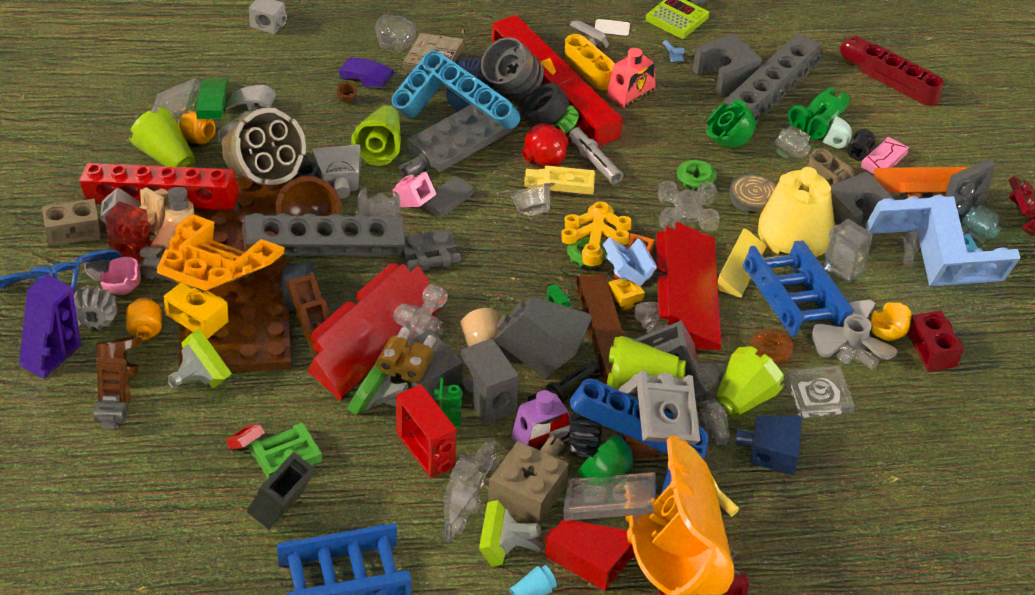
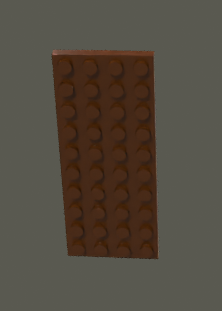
[179,178,291,372]

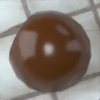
[276,176,342,236]

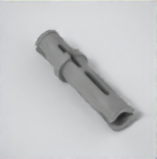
[568,127,624,184]

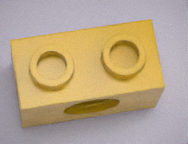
[164,283,229,339]

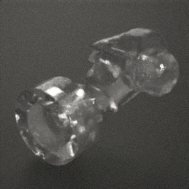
[635,302,669,334]

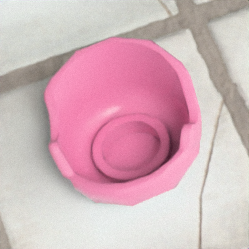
[100,257,141,296]

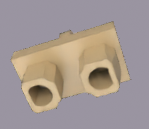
[132,187,169,235]

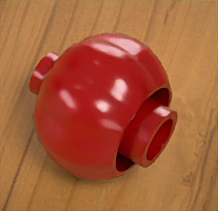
[522,123,569,168]

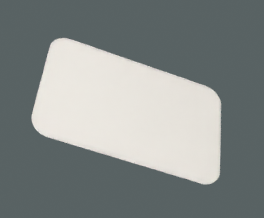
[595,19,630,36]

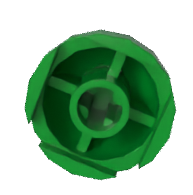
[706,99,756,149]
[577,435,634,491]

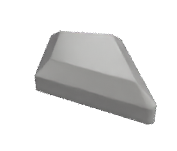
[570,21,609,49]

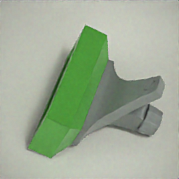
[347,363,409,415]

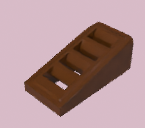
[97,357,131,410]

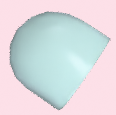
[823,116,852,148]

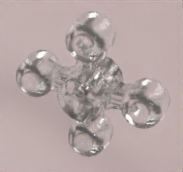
[657,181,720,233]
[393,284,448,340]

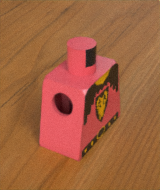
[607,48,656,109]

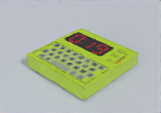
[646,0,710,39]

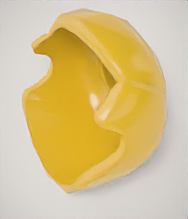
[870,302,911,341]

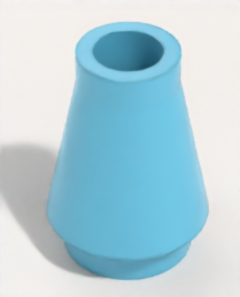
[510,565,557,595]

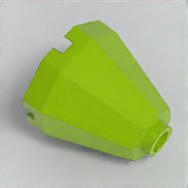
[716,346,784,415]

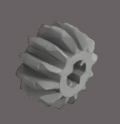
[74,285,117,330]

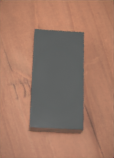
[422,176,475,219]

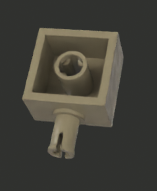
[488,436,569,525]

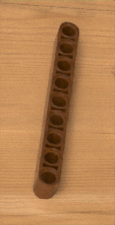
[576,273,656,459]

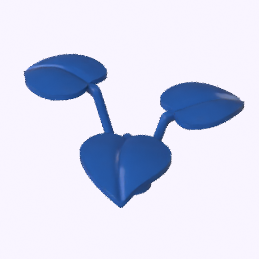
[0,249,122,295]

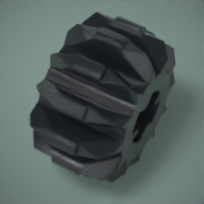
[569,412,603,458]

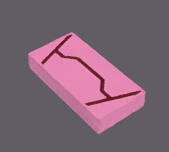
[861,137,909,174]

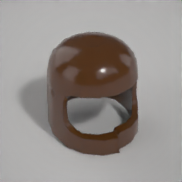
[97,336,142,380]

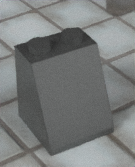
[494,296,592,379]

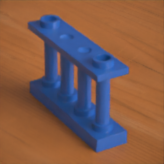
[743,241,854,337]
[277,523,411,595]

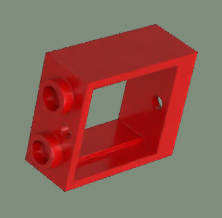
[396,384,457,478]

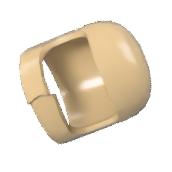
[461,308,503,349]

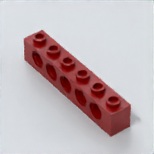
[79,163,240,210]

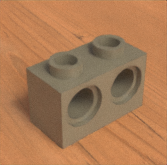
[42,199,101,246]

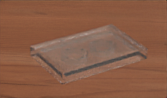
[563,473,657,521]

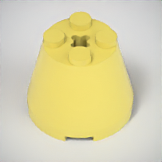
[758,167,835,257]

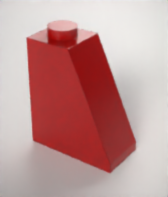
[544,519,635,591]

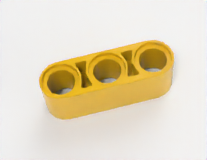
[564,34,615,91]

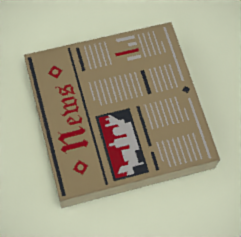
[402,33,465,71]

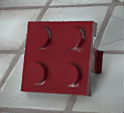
[1008,176,1035,236]

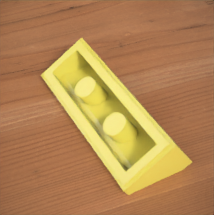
[718,228,767,298]

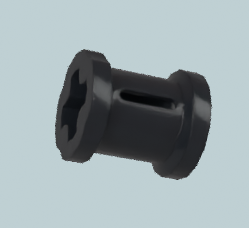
[847,129,876,161]

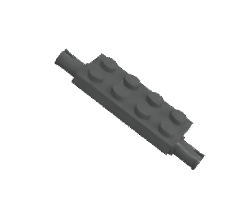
[399,102,520,177]

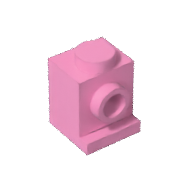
[392,172,436,207]

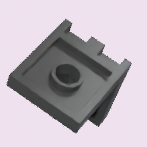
[919,159,996,219]

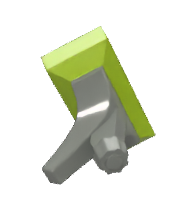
[168,328,232,389]
[479,500,542,567]

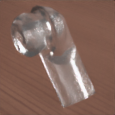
[837,345,879,370]

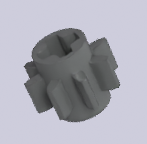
[94,395,127,430]

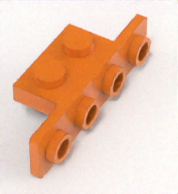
[874,167,969,198]

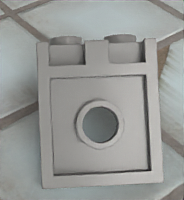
[618,371,700,445]

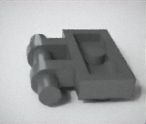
[402,229,461,271]

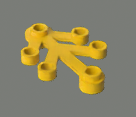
[561,202,631,266]

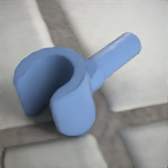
[663,40,685,62]

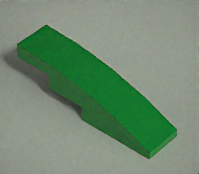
[196,78,228,119]

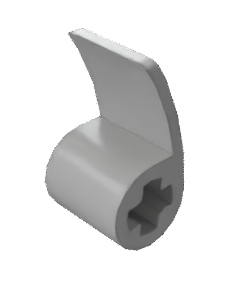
[225,85,276,112]

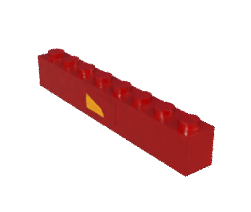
[492,15,623,147]

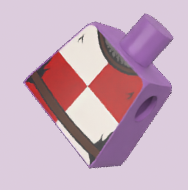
[511,390,571,451]

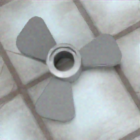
[812,300,897,360]

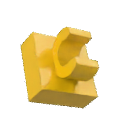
[608,279,645,311]

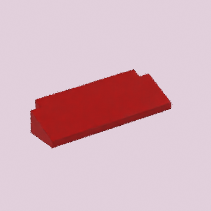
[656,221,722,350]
[307,263,444,401]

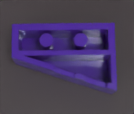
[19,274,81,379]

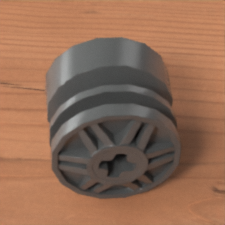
[481,37,544,100]

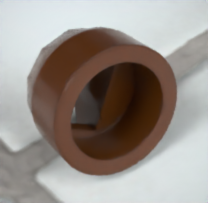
[337,82,357,104]

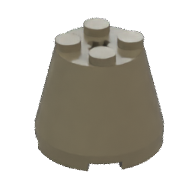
[222,107,306,186]

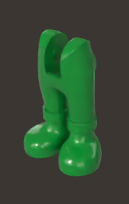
[788,86,850,139]

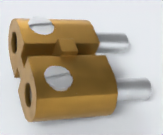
[376,327,436,383]

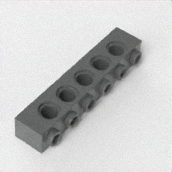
[722,33,821,124]
[242,213,405,256]

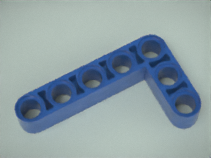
[570,379,708,493]

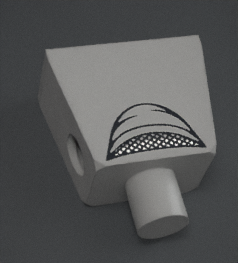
[312,145,361,199]

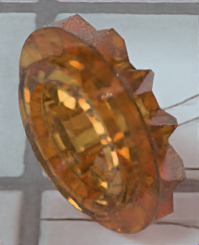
[750,329,793,365]

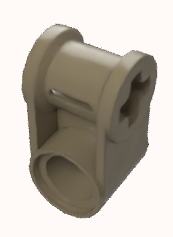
[808,149,855,185]

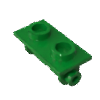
[434,378,463,429]

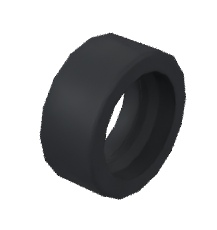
[521,83,569,127]

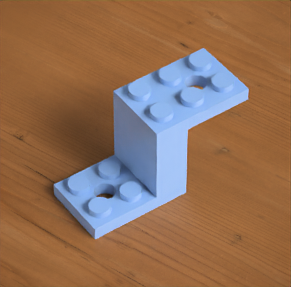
[865,195,1020,287]

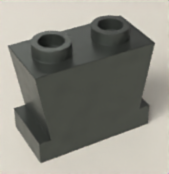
[246,451,317,530]

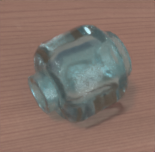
[962,205,1002,243]

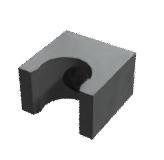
[693,33,762,97]
[830,172,895,241]
[391,329,463,400]
[460,338,519,425]

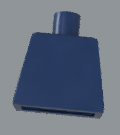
[735,415,802,475]

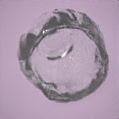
[375,13,417,53]

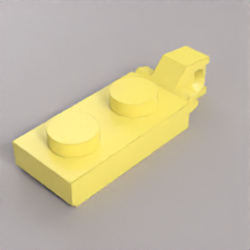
[524,166,595,195]

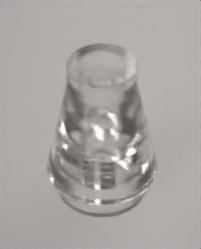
[700,402,732,446]

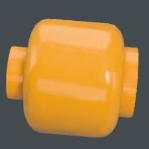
[178,111,216,145]
[126,298,162,340]

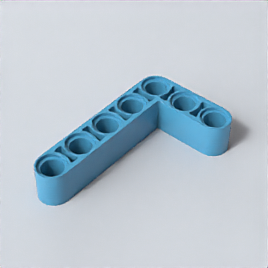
[392,51,520,129]

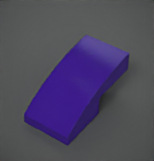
[338,58,394,87]

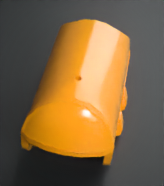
[625,435,734,595]

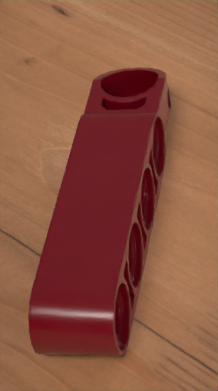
[840,36,944,106]

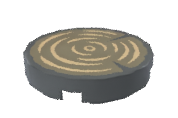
[729,174,777,214]

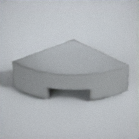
[83,260,110,282]

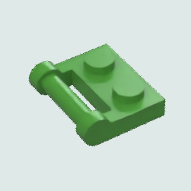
[248,422,322,479]

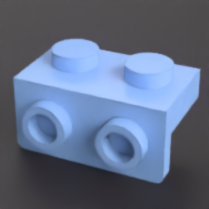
[603,237,657,286]

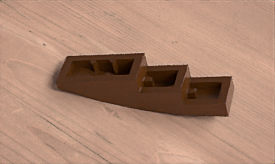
[286,273,330,357]

